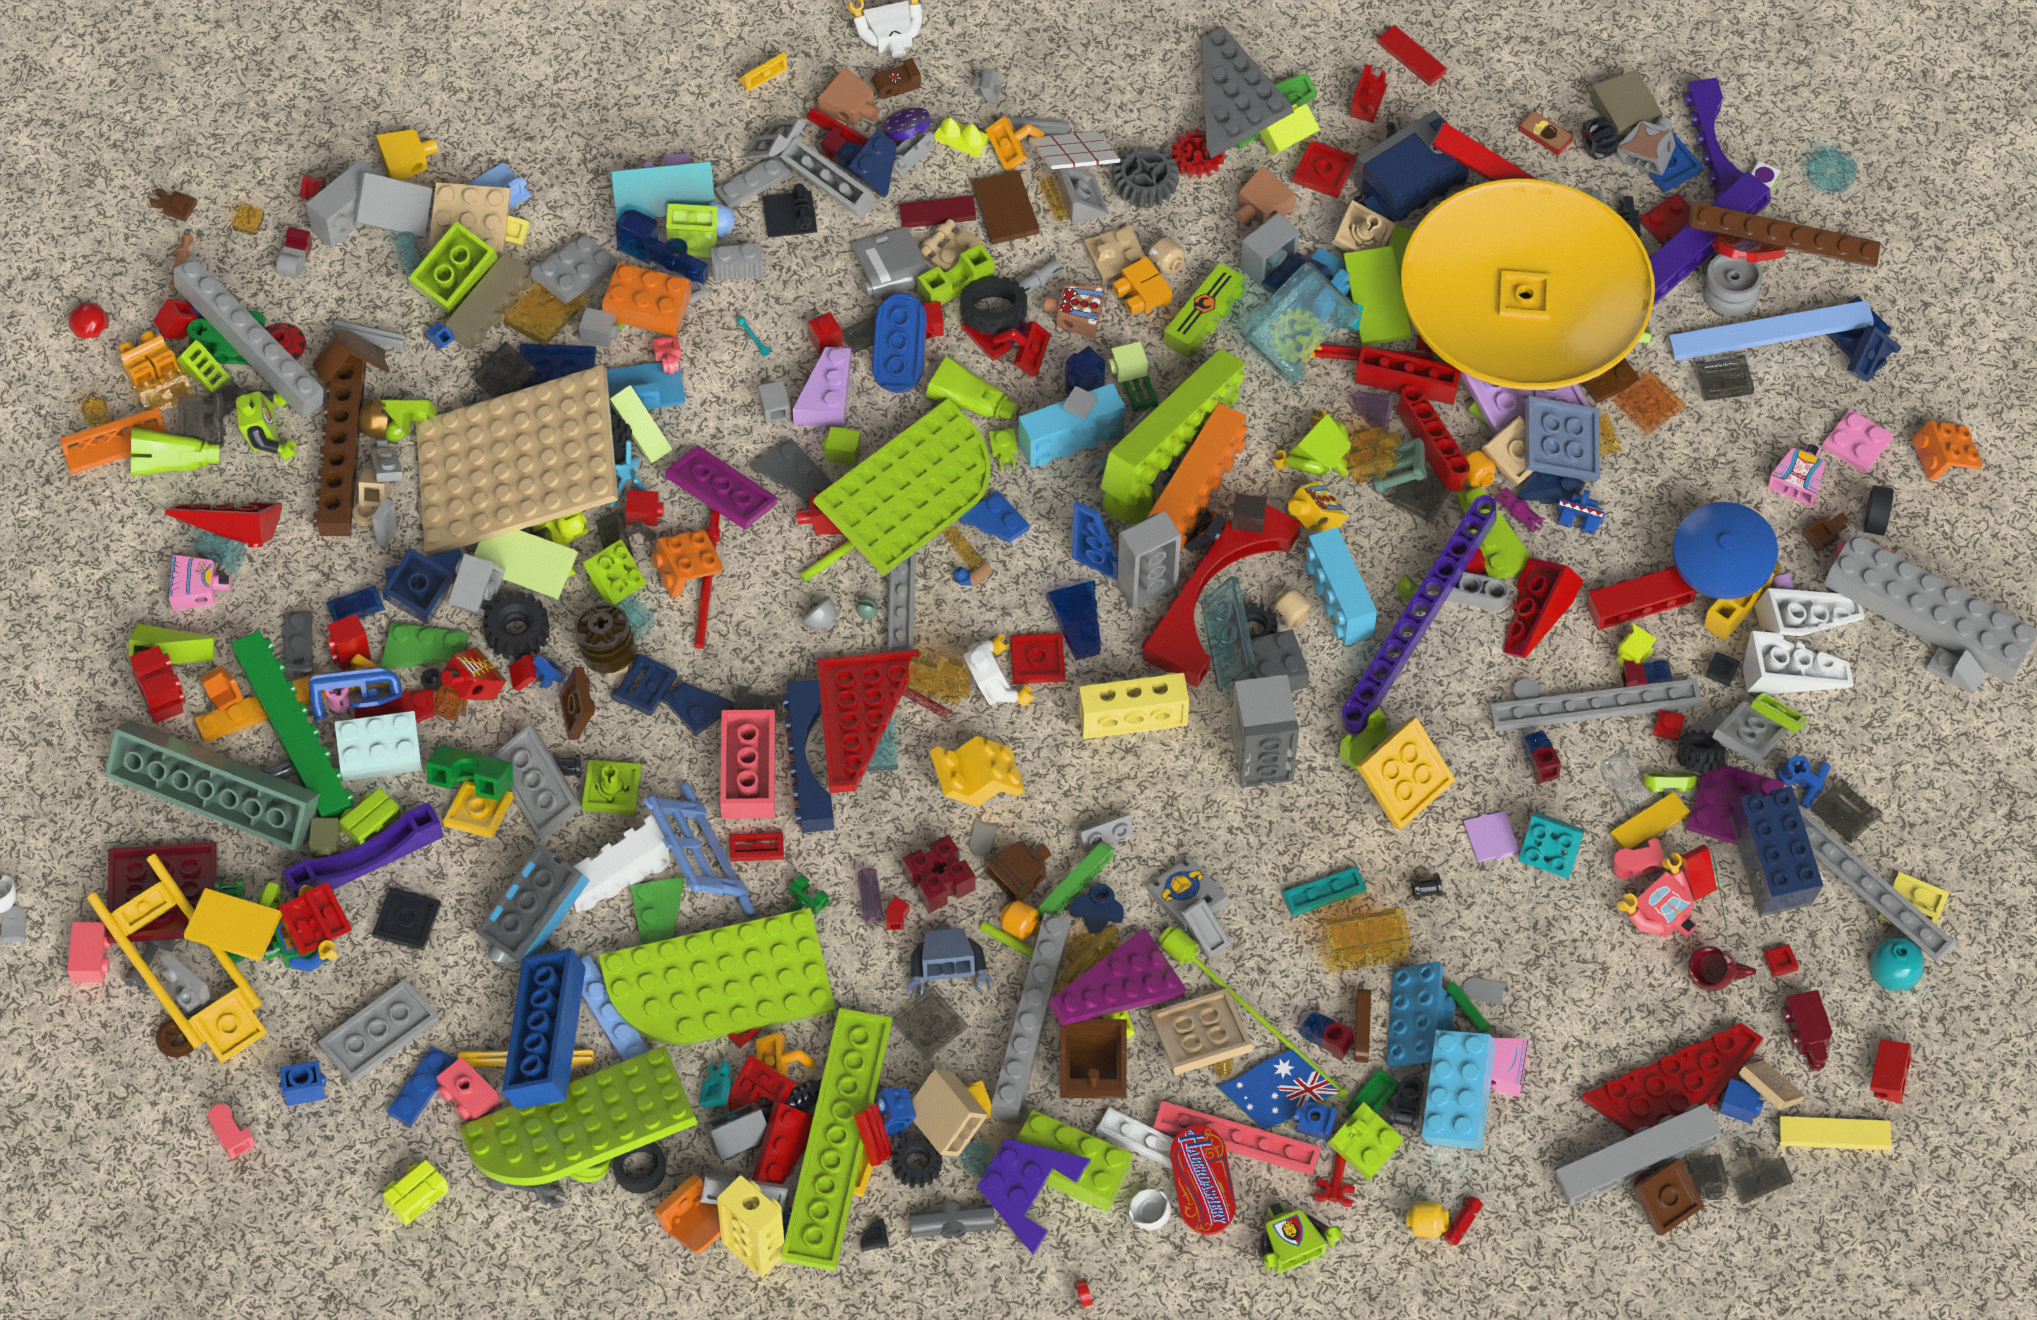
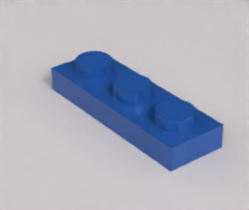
[387,1046,456,1127]

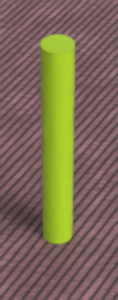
[799,539,855,582]
[979,921,1034,959]

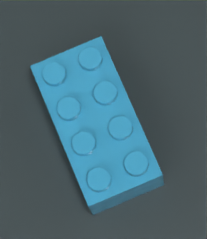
[1018,383,1125,468]
[1304,527,1377,646]
[1422,1030,1496,1150]

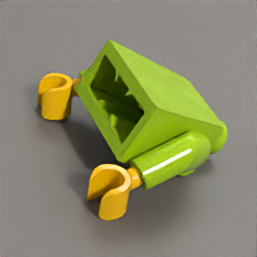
[1272,409,1353,478]

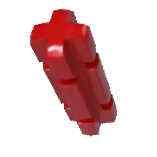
[1444,1196,1483,1246]

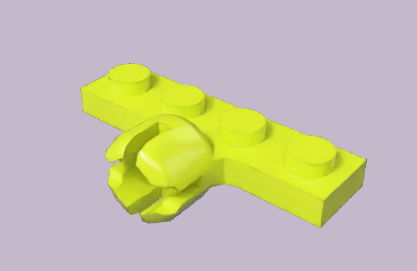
[532,511,589,577]

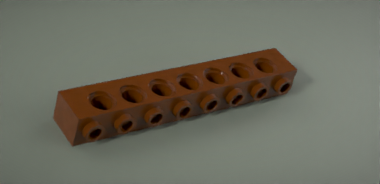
[313,354,367,536]

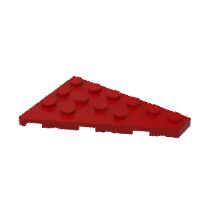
[817,649,920,793]
[1581,1023,1764,1136]

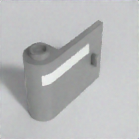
[850,226,929,300]

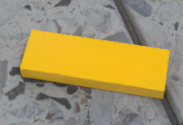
[1610,792,1690,850]

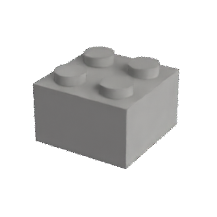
[1240,213,1299,287]
[447,553,506,617]

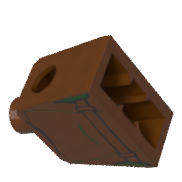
[984,841,1051,902]

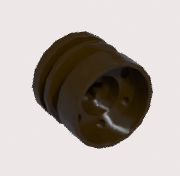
[574,603,636,674]

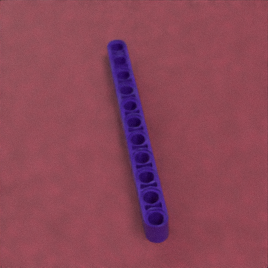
[1342,495,1497,734]

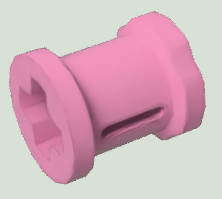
[325,687,350,712]

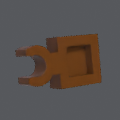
[149,188,197,222]

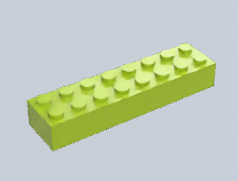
[1100,348,1246,504]

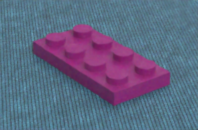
[665,445,778,530]

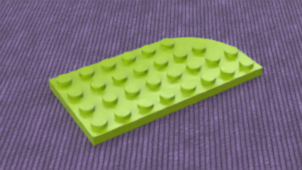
[813,398,991,577]
[598,908,836,1045]
[459,1045,698,1186]

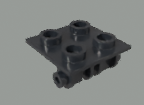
[762,183,817,238]

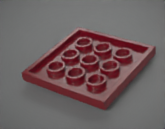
[106,842,218,944]

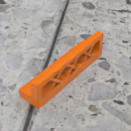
[59,408,166,474]

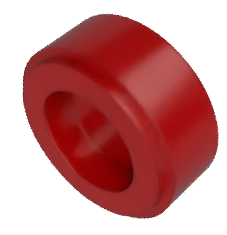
[1075,1278,1093,1307]

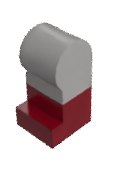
[276,227,313,278]

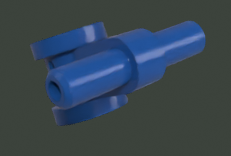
[1777,755,1831,809]

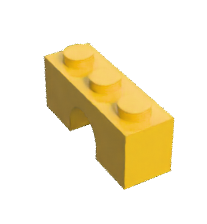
[1704,573,1774,641]

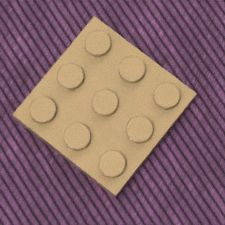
[428,182,512,259]
[1150,989,1253,1075]

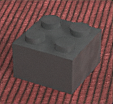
[1242,629,1309,692]

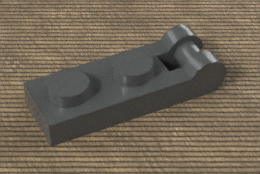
[285,611,313,678]

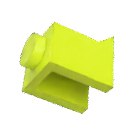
[1617,623,1656,667]

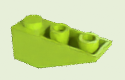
[129,624,215,664]

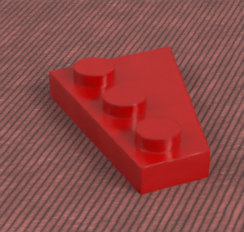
[752,1102,814,1184]

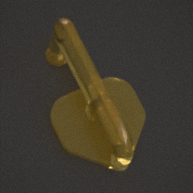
[1055,925,1119,995]

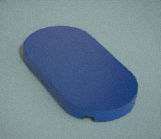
[872,293,927,393]

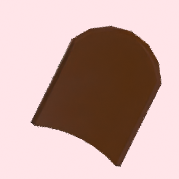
[312,330,390,384]

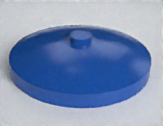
[1672,502,1778,599]

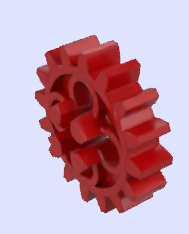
[1171,129,1225,179]

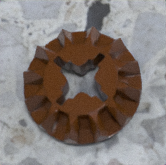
[156,1019,197,1060]

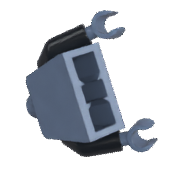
[908,923,992,998]

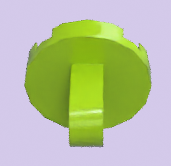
[1103,483,1155,525]

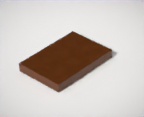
[971,170,1040,245]

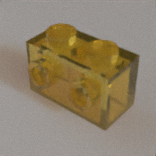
[133,367,195,412]

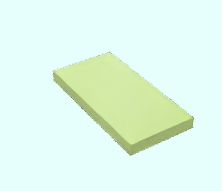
[473,530,578,600]

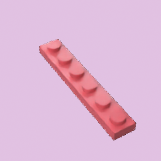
[1154,1101,1321,1176]

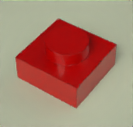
[1653,709,1685,742]

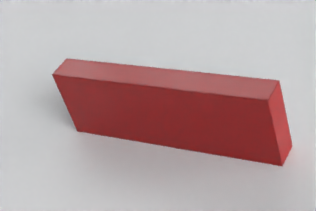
[1377,25,1447,86]

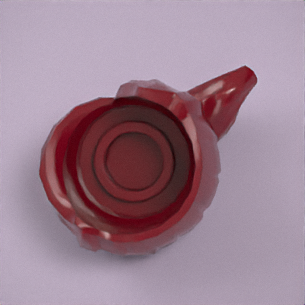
[1688,946,1757,992]

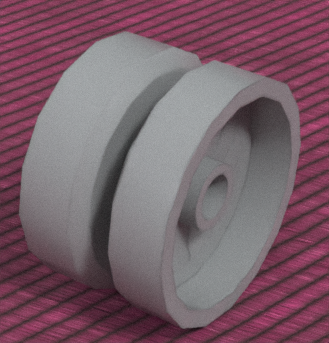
[1704,254,1763,316]

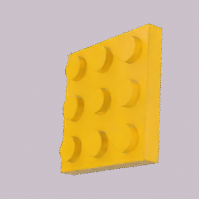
[1356,717,1455,829]

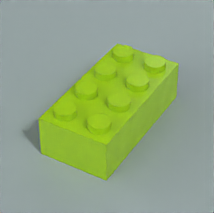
[1016,1109,1133,1213]

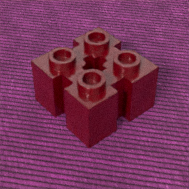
[902,834,976,913]

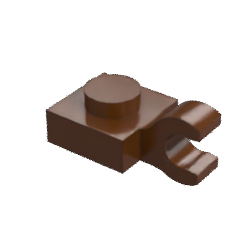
[1802,513,1849,552]

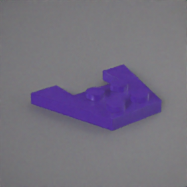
[977,1139,1092,1255]

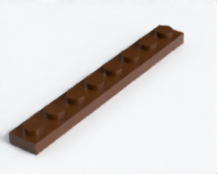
[1687,202,1881,267]

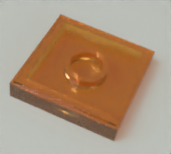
[1613,371,1686,436]

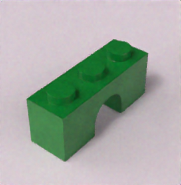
[426,745,514,801]

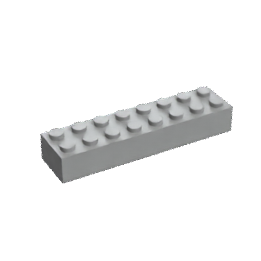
[1824,532,2037,684]

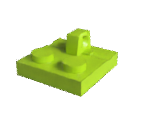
[1327,1102,1404,1180]

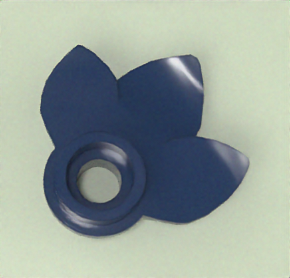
[1070,884,1124,934]

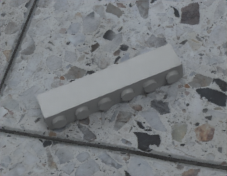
[1555,1103,1722,1207]

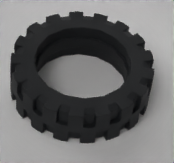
[960,276,1027,334]

